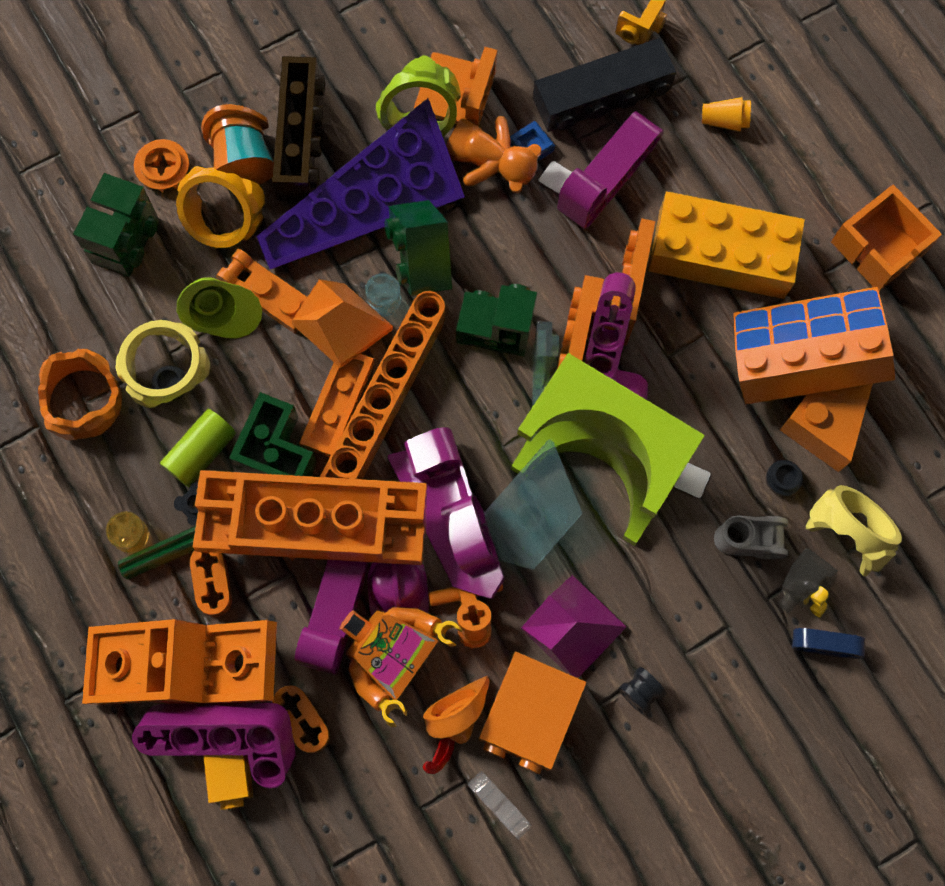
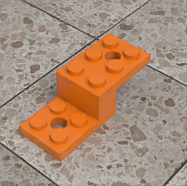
[557,218,656,369]
[82,619,277,705]

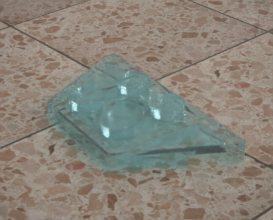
[484,439,583,569]

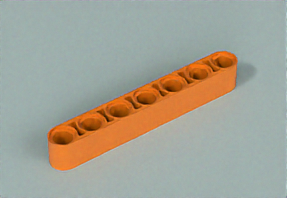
[320,291,445,479]

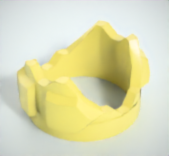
[115,320,210,408]
[806,485,902,577]

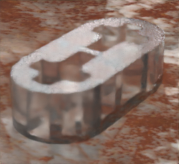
[467,771,532,840]

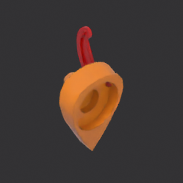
[423,675,490,774]

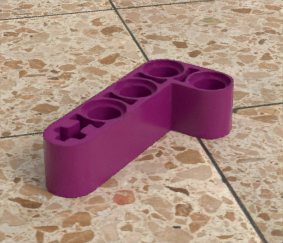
[557,111,664,229]
[585,272,648,400]
[294,560,370,675]
[132,703,296,788]

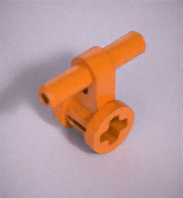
[428,584,503,648]

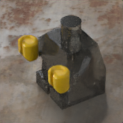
[778,548,838,617]

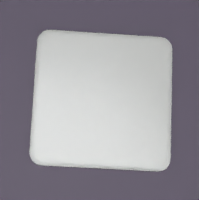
[539,161,572,193]
[674,463,710,498]

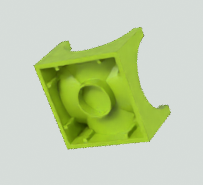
[511,353,705,546]

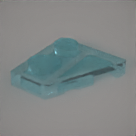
[532,321,559,407]

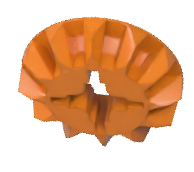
[134,139,190,193]

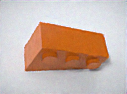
[780,384,873,472]

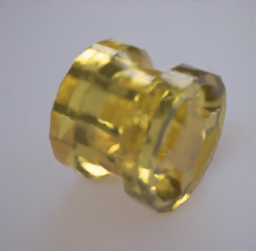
[105,511,150,554]

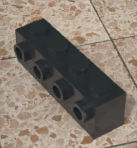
[532,38,676,132]

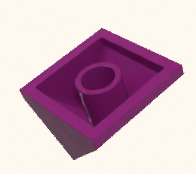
[521,575,626,678]

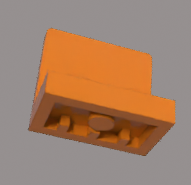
[414,47,498,127]

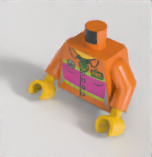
[340,607,462,727]

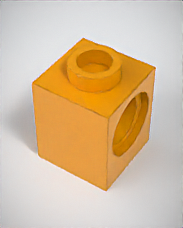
[203,755,254,810]

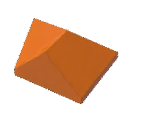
[292,279,393,368]

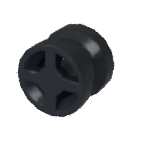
[618,667,667,716]

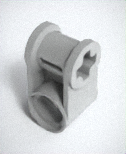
[714,515,788,559]

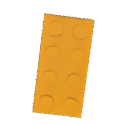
[648,191,805,299]

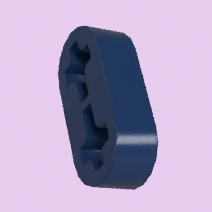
[792,628,866,659]

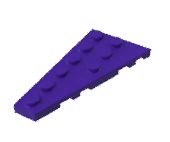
[257,98,465,270]

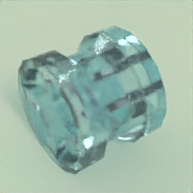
[365,273,401,316]

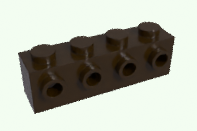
[272,56,326,201]

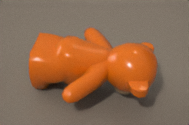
[446,116,541,194]

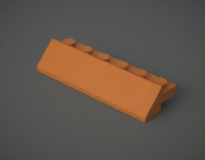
[193,470,427,565]

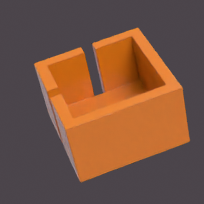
[831,184,942,291]

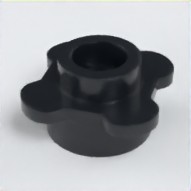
[174,482,198,526]

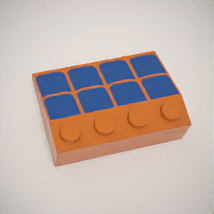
[733,287,895,405]

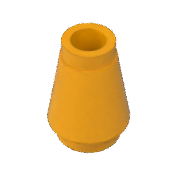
[702,97,751,131]

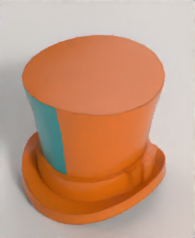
[201,104,274,184]

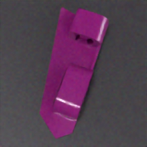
[388,427,505,599]

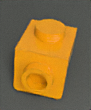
[615,0,667,45]

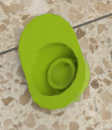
[176,277,262,339]

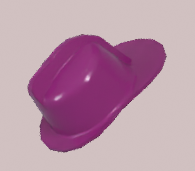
[367,562,429,617]

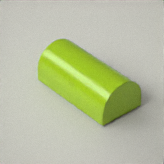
[159,408,236,488]

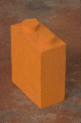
[478,651,586,775]

